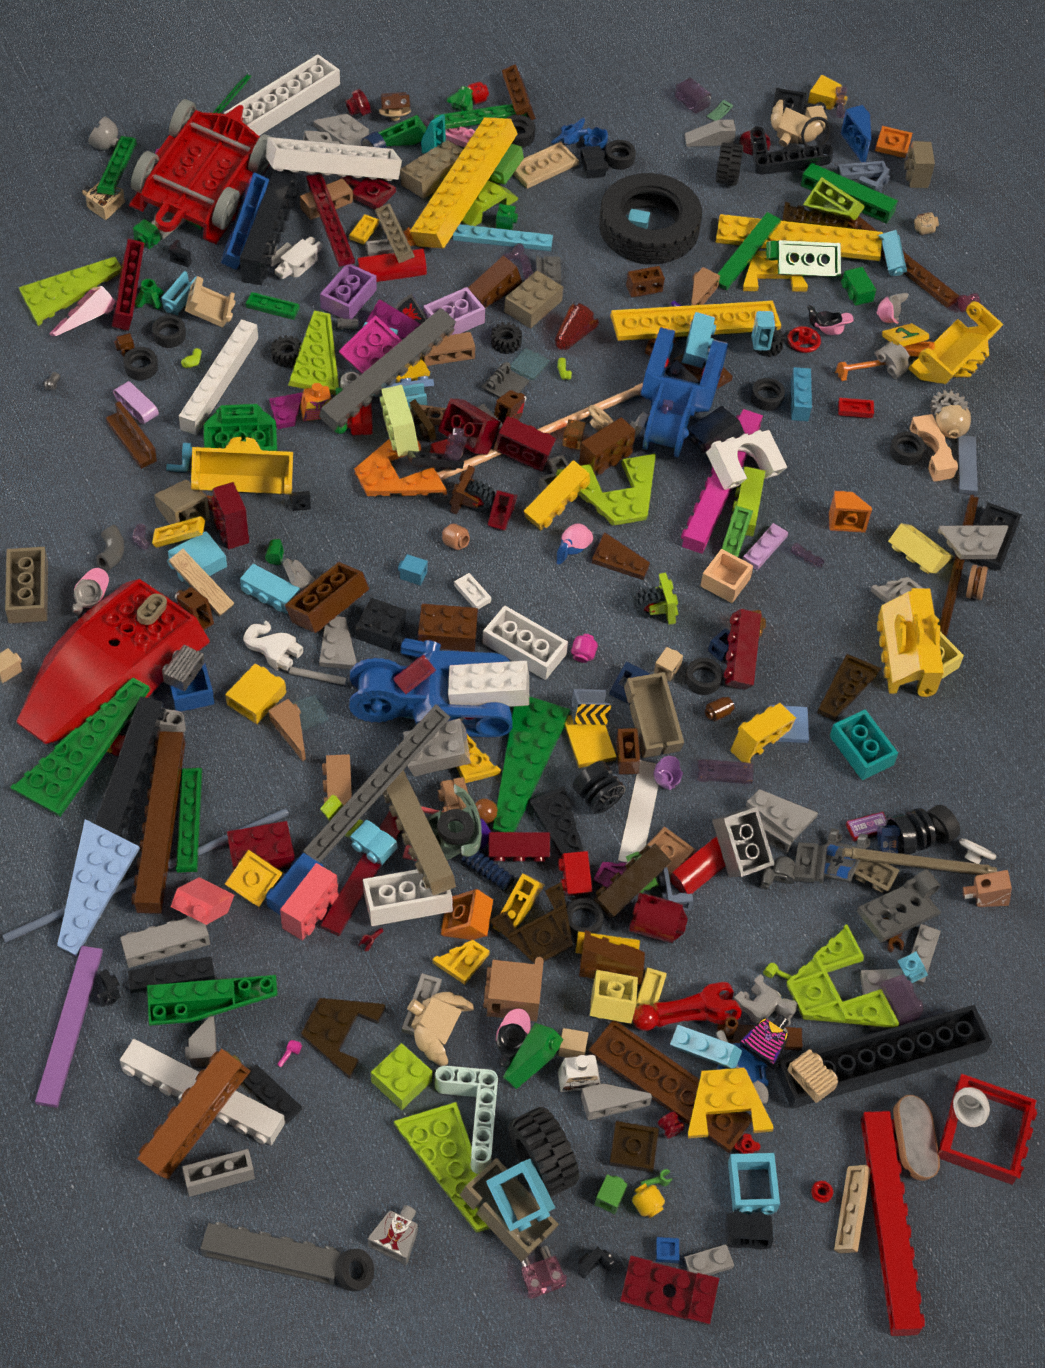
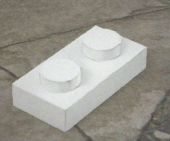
[454,573,491,609]

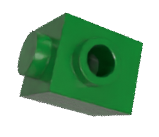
[496,204,518,230]
[133,219,161,249]

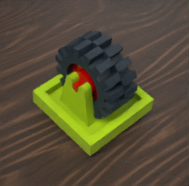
[633,573,678,625]

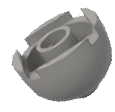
[88,116,119,150]

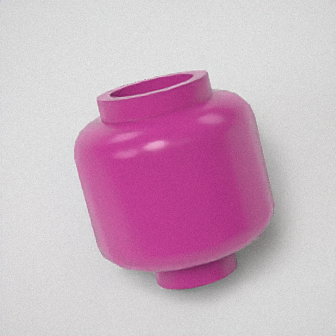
[571,634,598,663]

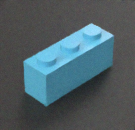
[682,312,716,368]
[240,564,300,614]
[670,1025,742,1069]

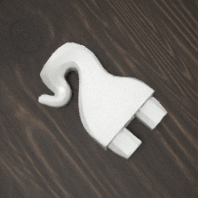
[243,621,303,671]

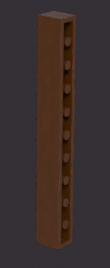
[132,731,186,914]

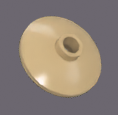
[379,107,411,121]

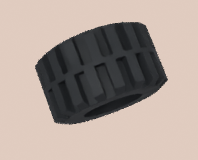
[715,142,743,186]

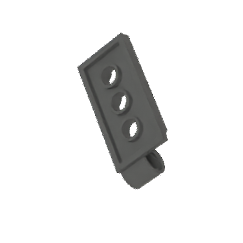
[856,869,941,943]

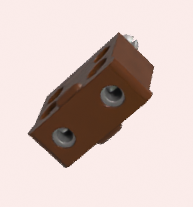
[381,92,410,109]

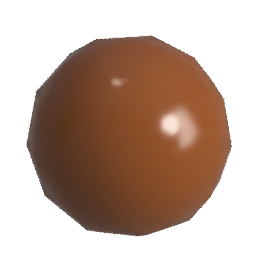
[475,798,498,823]

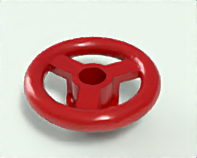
[787,326,821,353]

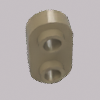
[137,594,167,625]

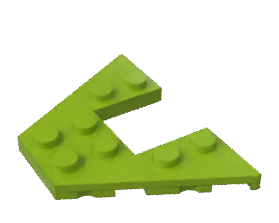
[556,454,656,526]
[787,924,899,1027]

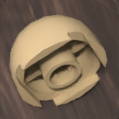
[935,405,971,438]

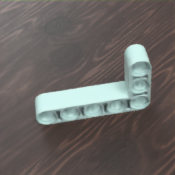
[435,1066,498,1174]

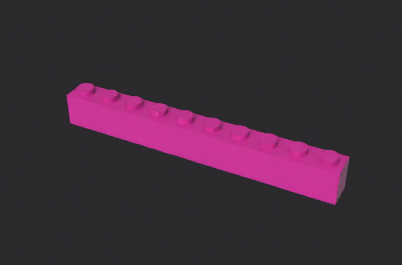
[681,409,763,554]

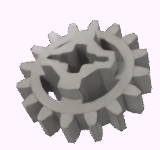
[930,390,969,418]

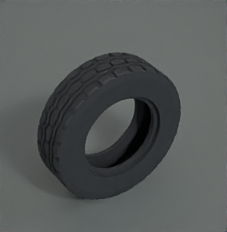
[599,173,702,264]

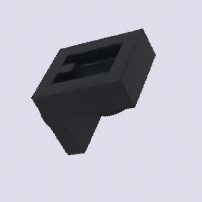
[168,239,191,267]

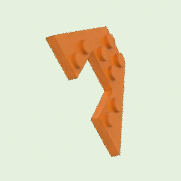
[354,439,447,496]

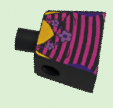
[740,1014,789,1070]

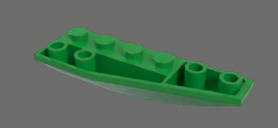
[147,975,278,1026]

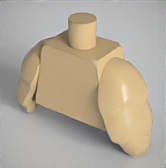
[771,100,826,147]
[407,992,474,1066]

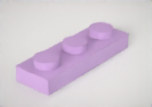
[743,523,788,570]

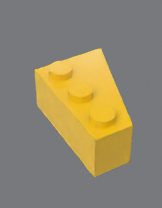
[730,703,796,766]

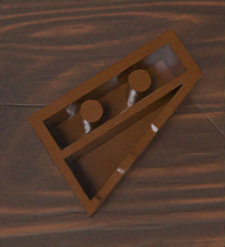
[468,255,523,308]
[579,930,645,985]

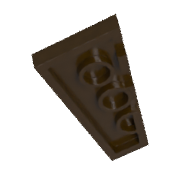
[782,201,848,228]
[817,654,882,721]

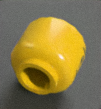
[632,1183,665,1218]

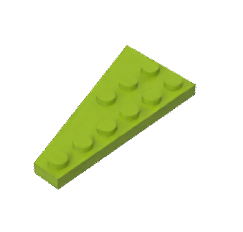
[19,257,121,326]
[288,310,339,395]

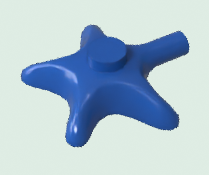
[551,118,591,145]

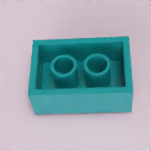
[830,709,898,780]

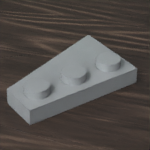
[319,616,357,669]
[746,789,818,842]

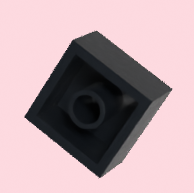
[356,598,406,651]

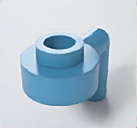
[166,443,192,473]

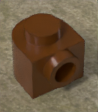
[114,333,135,357]

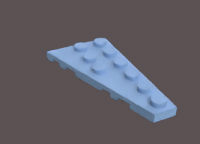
[57,819,140,956]

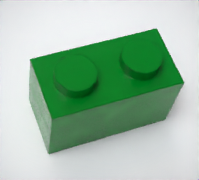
[841,267,876,306]

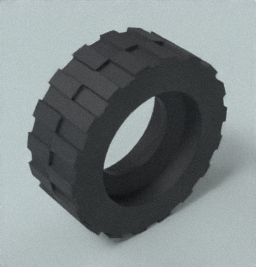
[506,115,535,148]

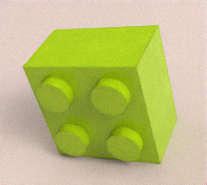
[371,1043,432,1110]

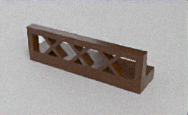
[501,64,536,121]
[106,401,157,469]

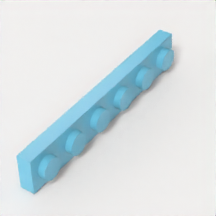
[453,224,553,251]

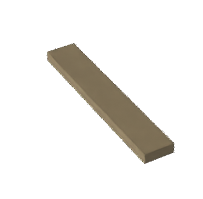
[375,204,415,263]

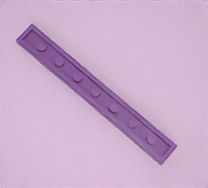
[35,946,103,1108]

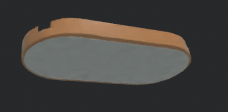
[893,1095,940,1181]

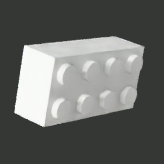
[483,606,568,680]
[448,661,529,706]
[363,870,453,926]

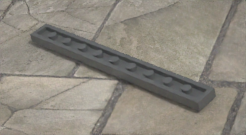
[303,704,450,863]

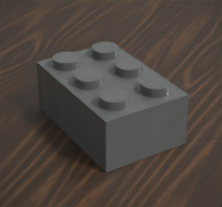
[712,807,775,877]

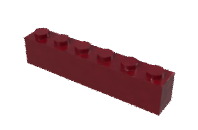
[112,239,144,331]

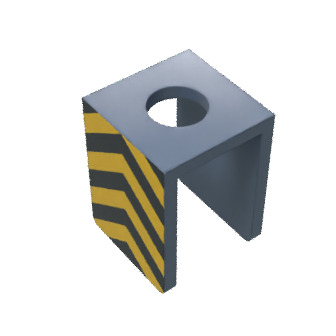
[569,689,611,725]

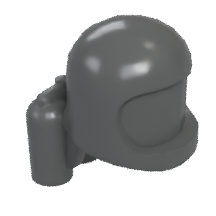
[760,856,795,889]

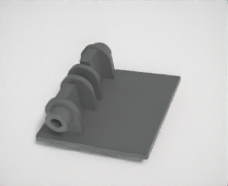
[482,362,530,397]

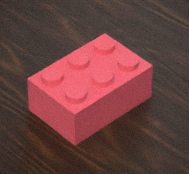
[280,863,339,941]

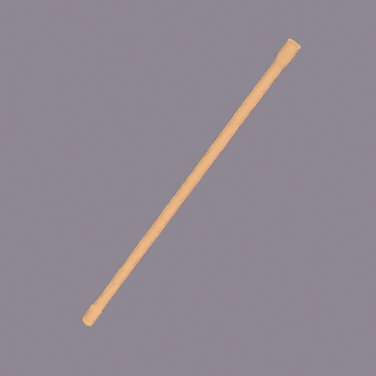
[437,383,643,480]

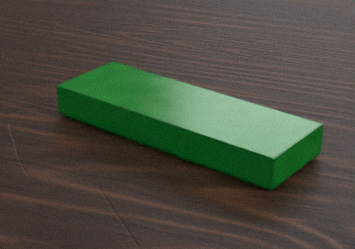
[245,292,300,320]

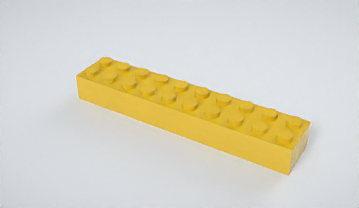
[409,117,518,249]

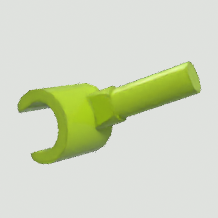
[763,963,792,980]

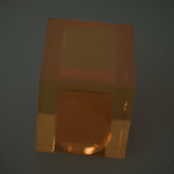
[563,419,585,450]

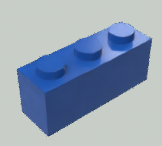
[266,853,323,915]

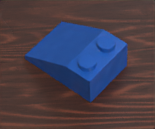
[841,105,871,162]

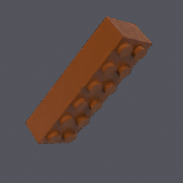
[137,1048,250,1179]

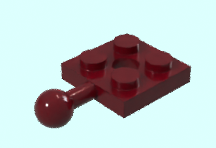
[340,175,396,209]

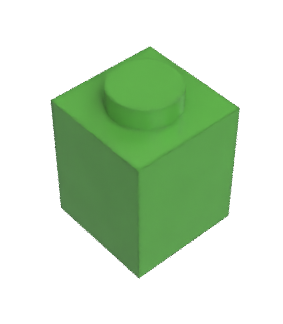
[595,1174,627,1215]

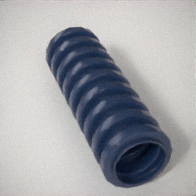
[461,851,514,891]

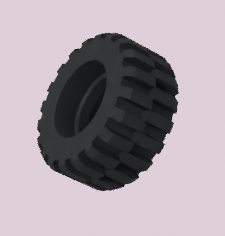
[508,1107,580,1198]

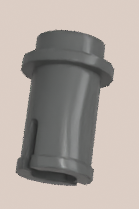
[337,317,358,331]

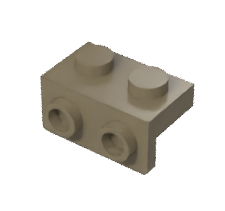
[854,860,900,893]

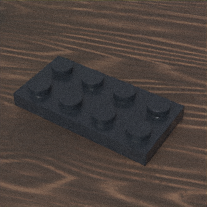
[969,502,1022,570]

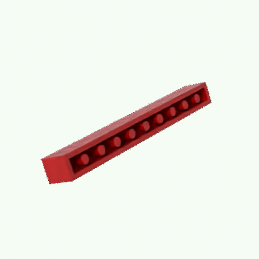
[860,1111,925,1336]

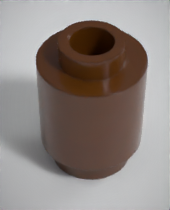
[705,697,734,722]

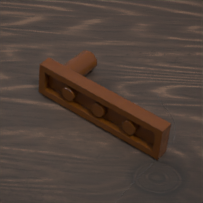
[717,1017,803,1051]

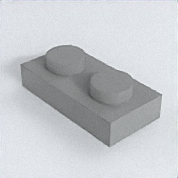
[684,1244,734,1275]

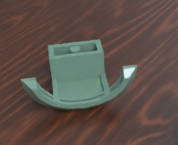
[427,784,482,860]

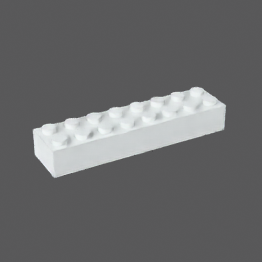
[224,55,340,136]
[265,137,402,181]

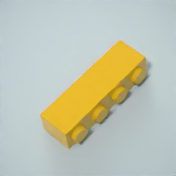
[524,460,590,531]

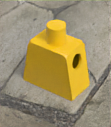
[808,75,848,110]

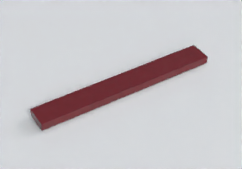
[306,173,355,267]
[321,811,402,936]

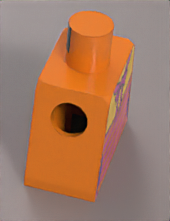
[300,383,332,421]

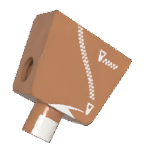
[963,870,1012,907]

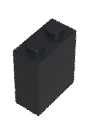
[687,406,745,454]

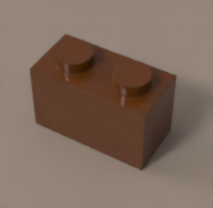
[616,728,640,774]

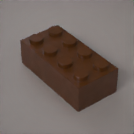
[285,562,369,633]

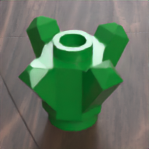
[447,86,473,111]
[135,279,164,309]

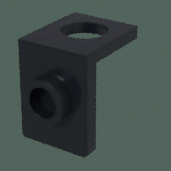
[292,491,311,511]

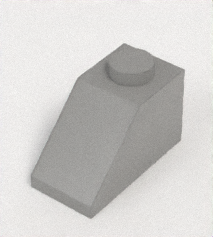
[185,1016,217,1067]

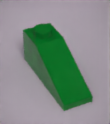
[378,115,426,146]
[503,1023,564,1089]

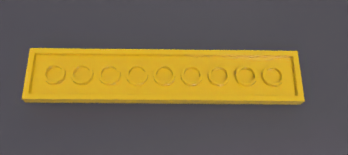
[716,214,883,261]
[610,301,781,341]

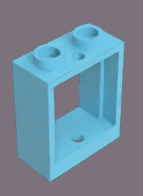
[728,1153,780,1215]
[486,1158,555,1232]

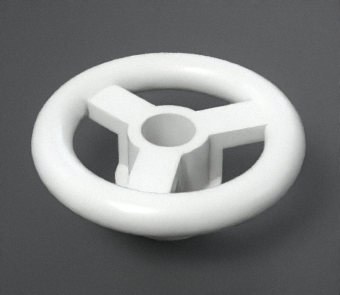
[959,838,996,864]

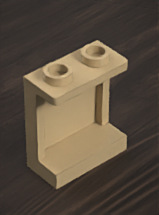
[185,276,235,328]

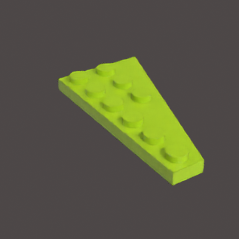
[394,1102,490,1233]

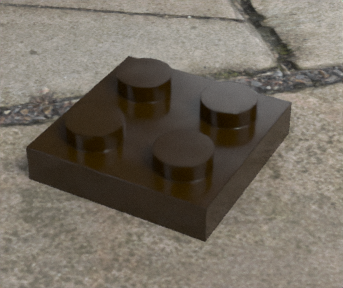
[409,399,437,442]
[609,1121,659,1173]

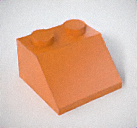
[829,491,872,533]
[441,889,493,940]

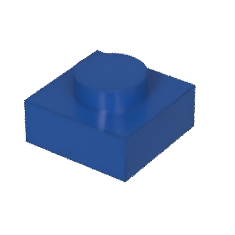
[656,1237,679,1263]

